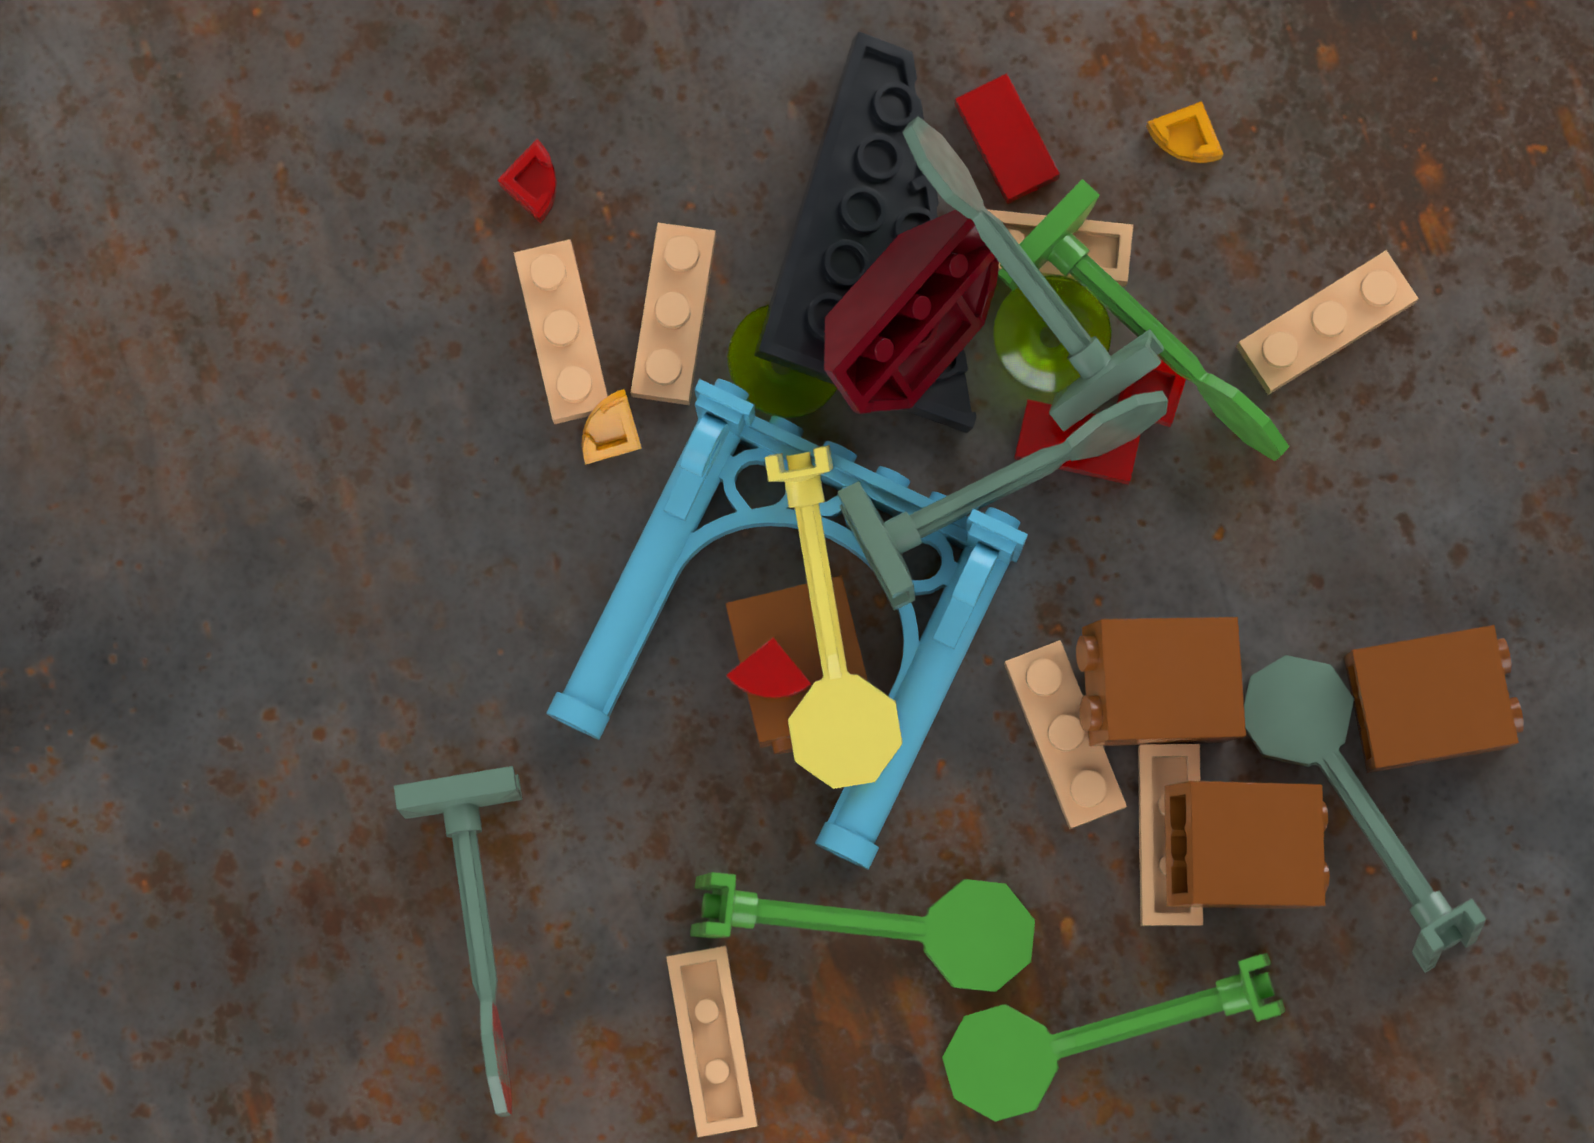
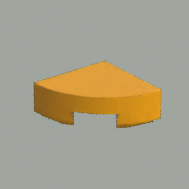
[1146,101,1223,163]
[582,389,642,465]

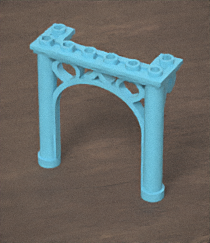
[546,379,1028,870]

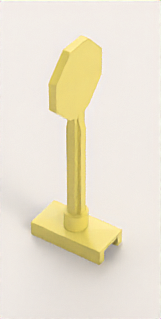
[765,445,903,789]

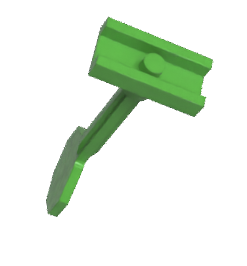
[998,179,1289,461]
[690,872,1035,992]
[942,953,1286,1122]

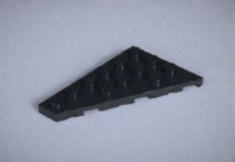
[754,32,976,433]

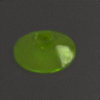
[993,275,1112,393]
[727,304,837,418]

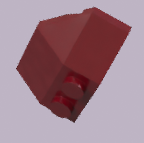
[824,210,999,414]

